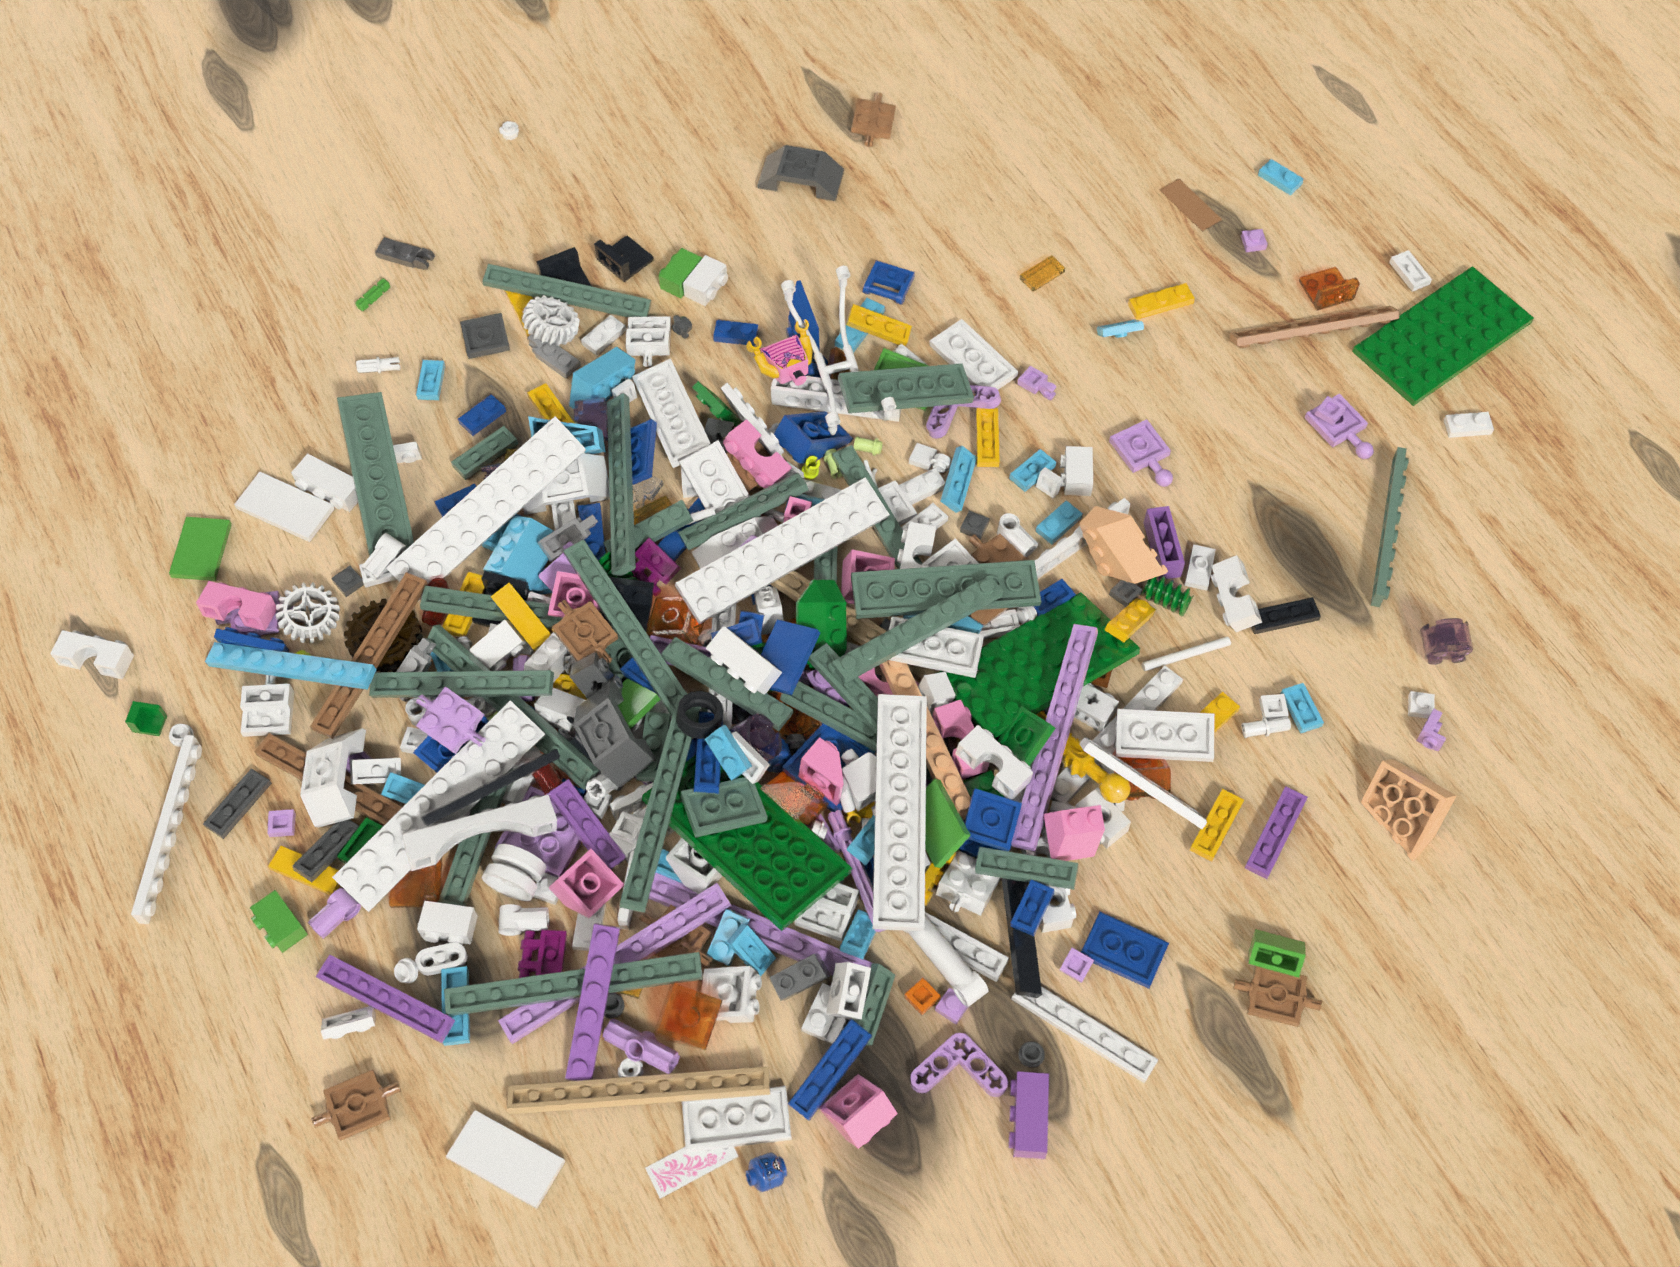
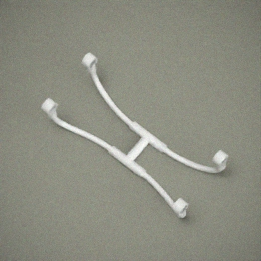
[781,266,896,435]

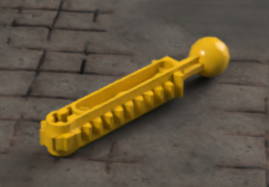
[1035,711,1131,803]

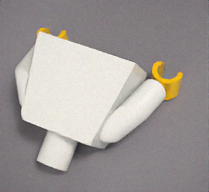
[840,749,876,827]

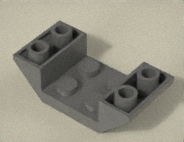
[757,145,844,201]
[573,680,656,787]

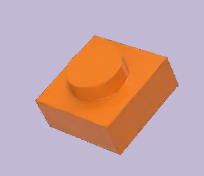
[904,978,940,1015]

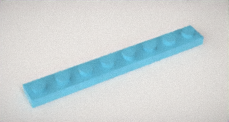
[205,642,377,690]

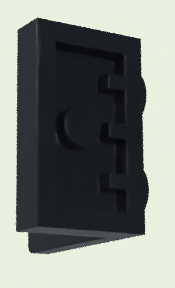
[594,235,654,282]
[536,247,592,287]
[472,571,530,627]
[602,576,654,632]

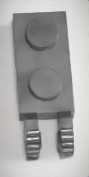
[375,237,435,270]

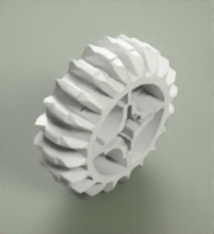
[522,295,580,346]
[276,582,340,644]

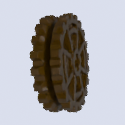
[344,599,423,673]

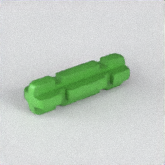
[355,278,391,311]

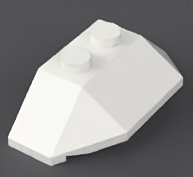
[692,516,777,569]

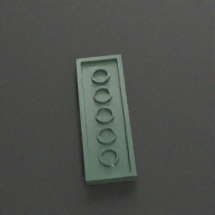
[838,363,974,414]

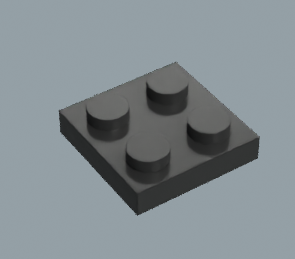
[460,313,510,359]

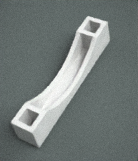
[403,795,557,871]

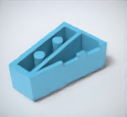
[569,347,636,419]
[528,416,606,454]

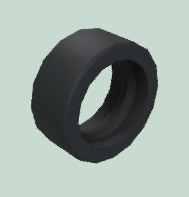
[676,691,724,739]

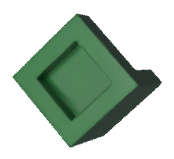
[125,701,167,736]

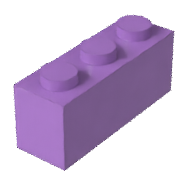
[1143,506,1185,579]
[1009,1071,1049,1159]

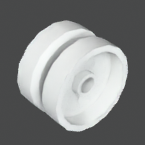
[482,844,547,901]

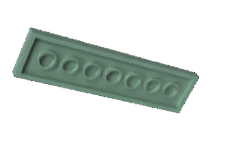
[337,392,414,557]
[851,560,1041,619]

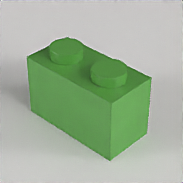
[658,248,702,299]
[250,890,308,953]
[1248,929,1306,978]

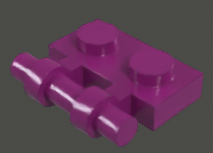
[632,538,681,596]
[517,930,568,978]

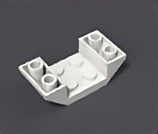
[523,453,610,515]
[300,728,366,828]

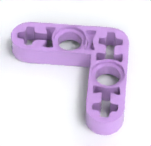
[926,385,1001,439]
[910,1033,1008,1097]

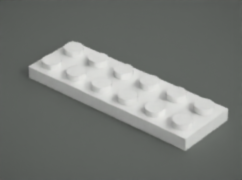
[632,359,710,468]

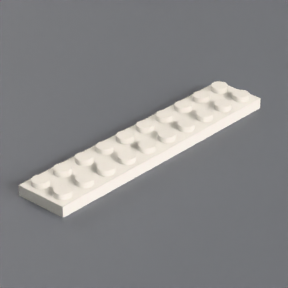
[386,417,586,602]
[675,477,890,624]
[873,694,927,931]
[332,701,545,912]

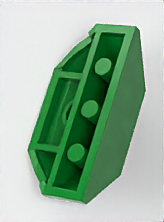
[796,580,847,671]

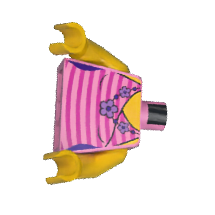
[746,319,813,386]

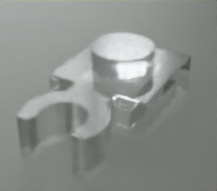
[633,475,664,512]

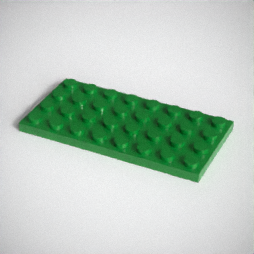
[1352,266,1534,406]
[937,592,1140,738]
[642,755,852,931]

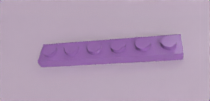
[565,923,620,1081]
[316,955,455,1044]

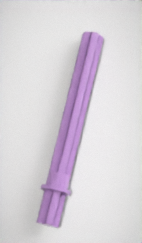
[828,810,885,932]

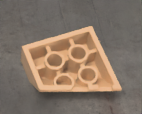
[1079,506,1168,584]
[1361,759,1456,861]

